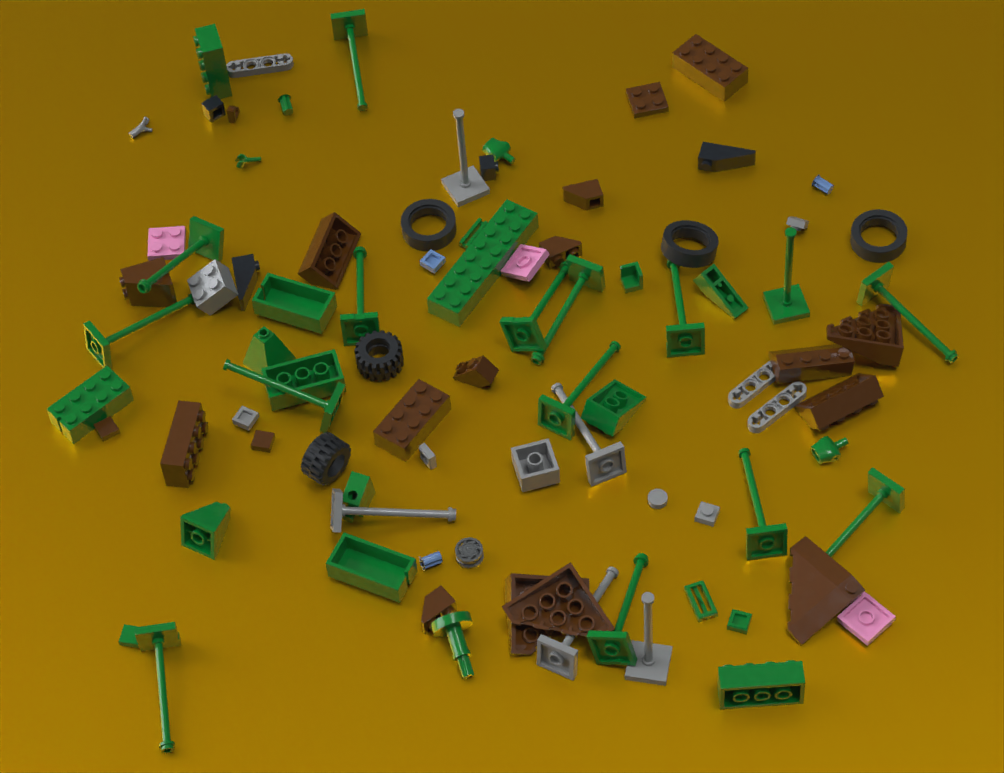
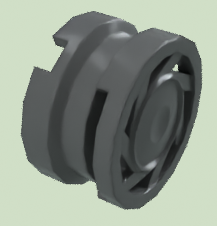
[455,537,484,569]

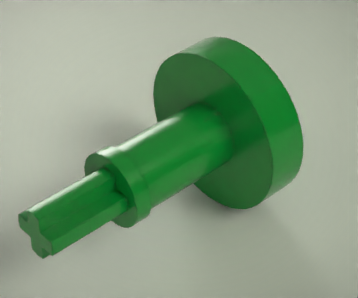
[431,611,474,679]

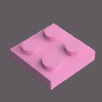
[147,226,186,261]
[500,244,550,282]
[837,592,896,646]

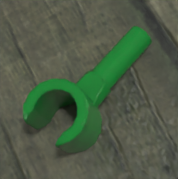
[235,154,261,168]

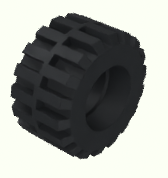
[355,330,404,382]
[301,432,351,486]

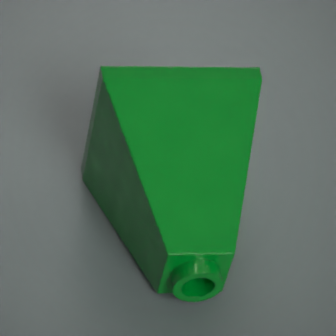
[243,326,296,375]
[180,502,231,560]

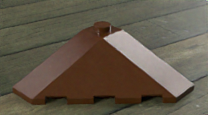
[826,303,904,367]
[787,536,865,646]
[502,562,615,637]
[505,573,589,655]

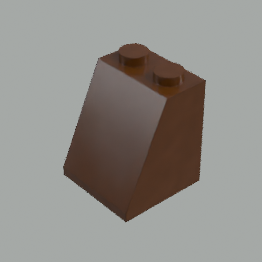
[119,257,177,307]

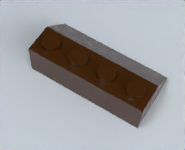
[298,212,361,290]
[768,344,855,384]
[794,373,884,431]

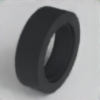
[401,199,457,251]
[850,209,907,263]
[661,220,719,268]

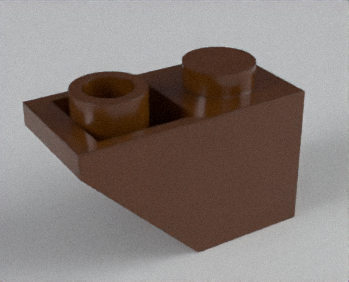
[562,179,604,210]
[539,236,582,269]
[453,355,499,388]
[421,585,457,634]

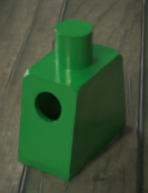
[342,471,376,522]

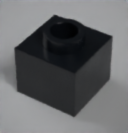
[201,95,226,123]
[479,155,499,181]

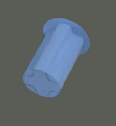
[812,174,834,194]
[419,551,443,571]

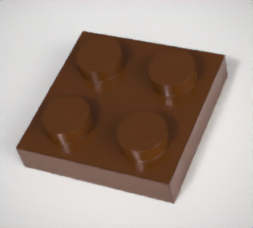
[626,82,669,119]

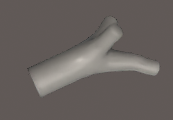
[129,117,152,138]

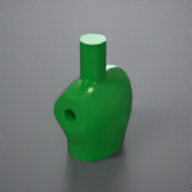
[482,138,516,164]
[811,436,849,464]

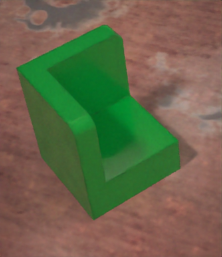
[620,261,643,294]

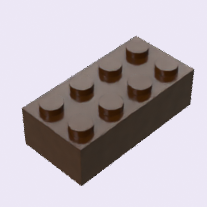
[672,34,748,102]
[373,379,451,462]
[160,400,208,488]

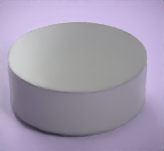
[648,489,668,509]

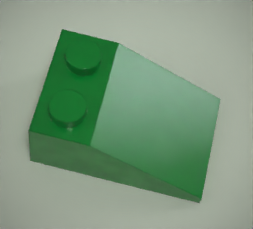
[581,379,647,436]

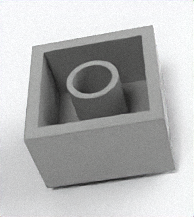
[187,259,238,316]
[511,438,560,492]

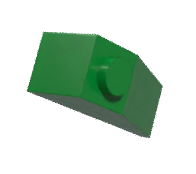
[693,264,749,319]

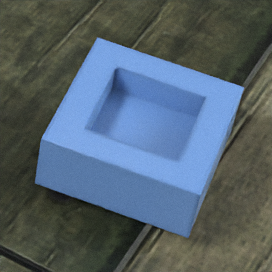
[420,249,446,274]

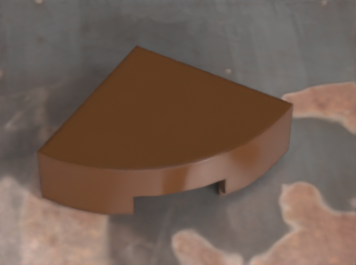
[227,105,240,124]

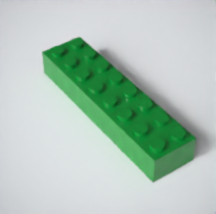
[427,199,539,327]

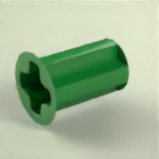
[278,94,294,116]

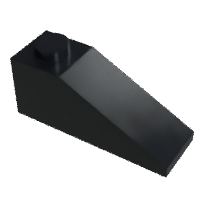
[698,142,756,172]
[232,254,260,311]

